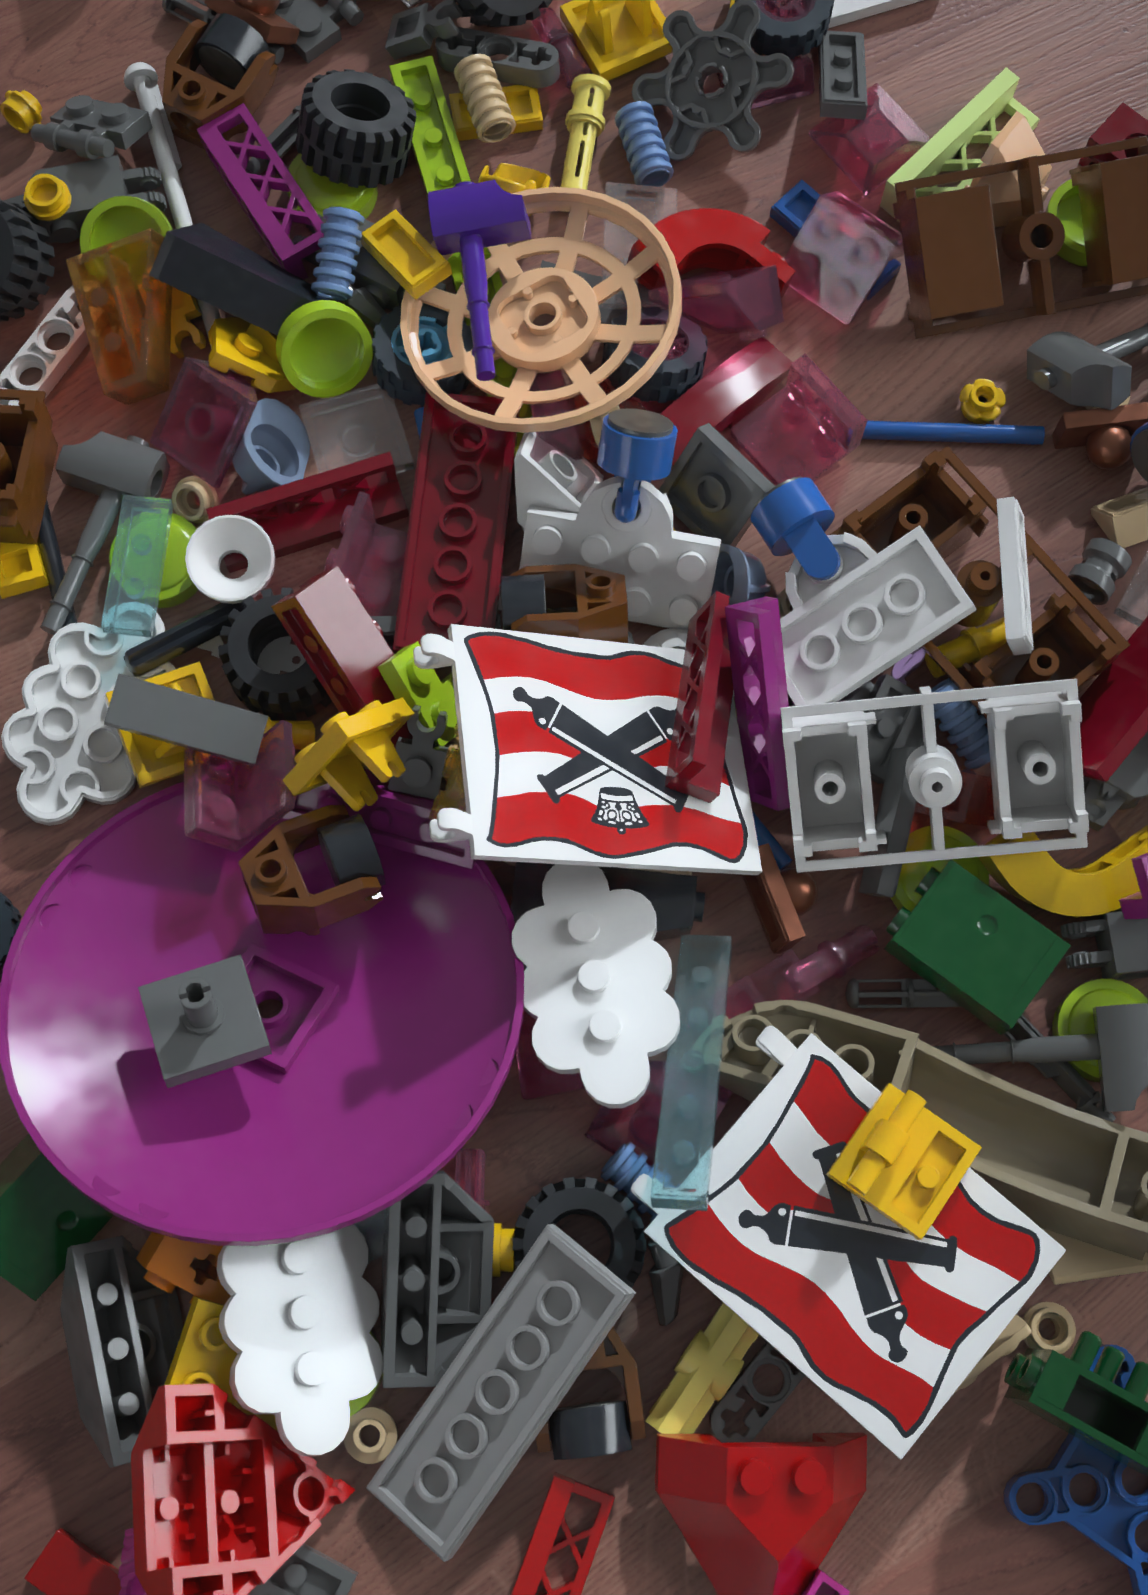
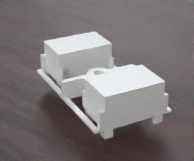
[780,678,1089,873]

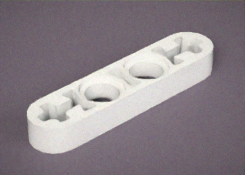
[0,283,109,406]

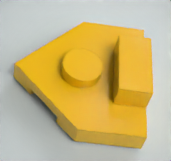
[208,317,296,393]

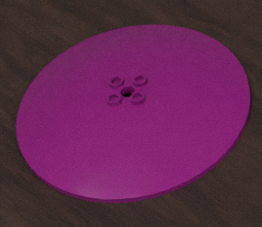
[0,765,524,1246]

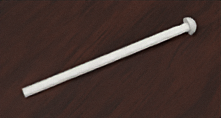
[124,62,236,377]

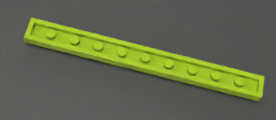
[389,55,543,456]

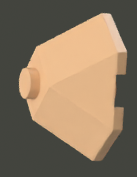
[964,111,1052,227]

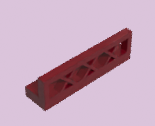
[206,451,409,573]
[665,591,734,803]

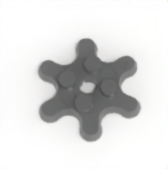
[632,0,794,161]

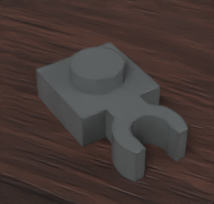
[385,0,463,60]
[388,705,449,800]

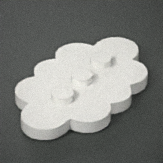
[1,603,175,826]
[512,864,680,1108]
[217,1224,383,1456]

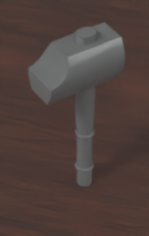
[1027,323,1148,410]
[40,431,170,635]
[933,1003,1148,1112]

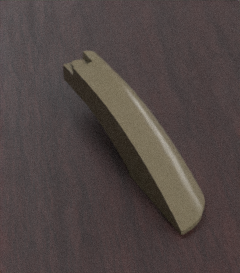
[687,1000,1148,1261]

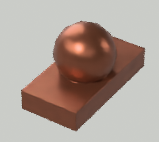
[204,0,300,45]
[1052,402,1148,470]
[742,843,817,954]

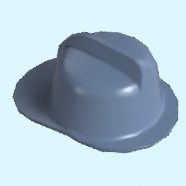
[232,398,310,495]
[711,543,771,606]

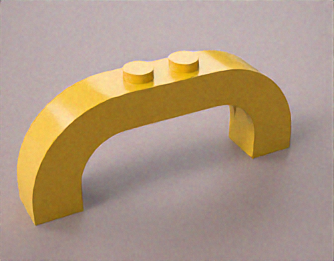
[978,825,1148,917]

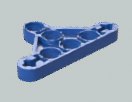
[1003,1344,1148,1595]

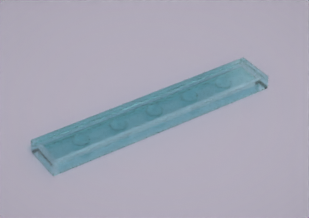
[650,935,732,1211]

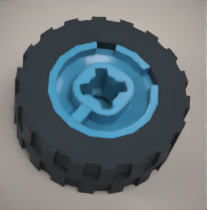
[372,303,473,407]

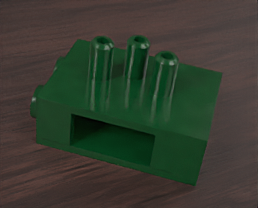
[884,859,1071,1035]
[0,1133,114,1302]
[1004,1331,1148,1475]

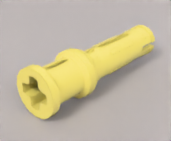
[560,74,611,190]

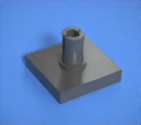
[659,423,775,547]
[138,954,272,1088]

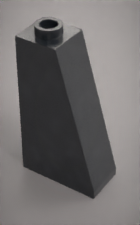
[149,223,346,336]
[510,862,705,941]

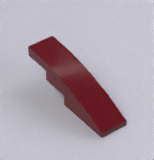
[660,336,795,470]

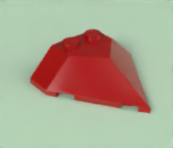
[131,1383,355,1595]
[655,1432,867,1595]

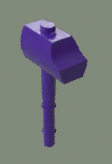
[428,180,532,381]

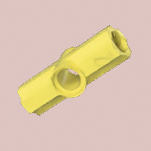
[645,1302,759,1434]

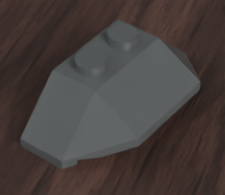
[380,1171,494,1388]
[60,1235,184,1468]

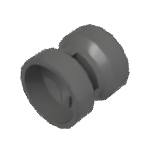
[1068,538,1132,605]

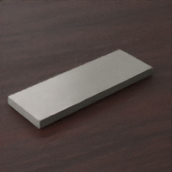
[366,1224,636,1562]

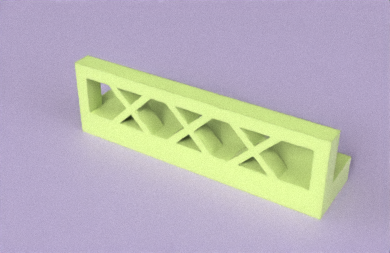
[880,67,1040,222]

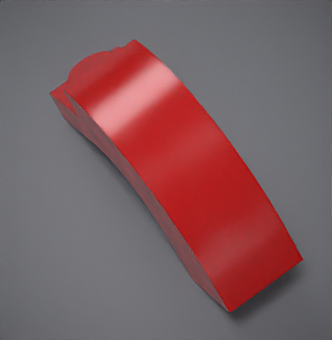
[626,208,796,306]

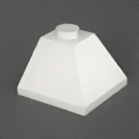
[514,413,604,531]

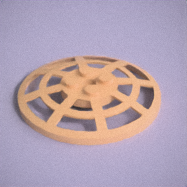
[400,187,682,433]

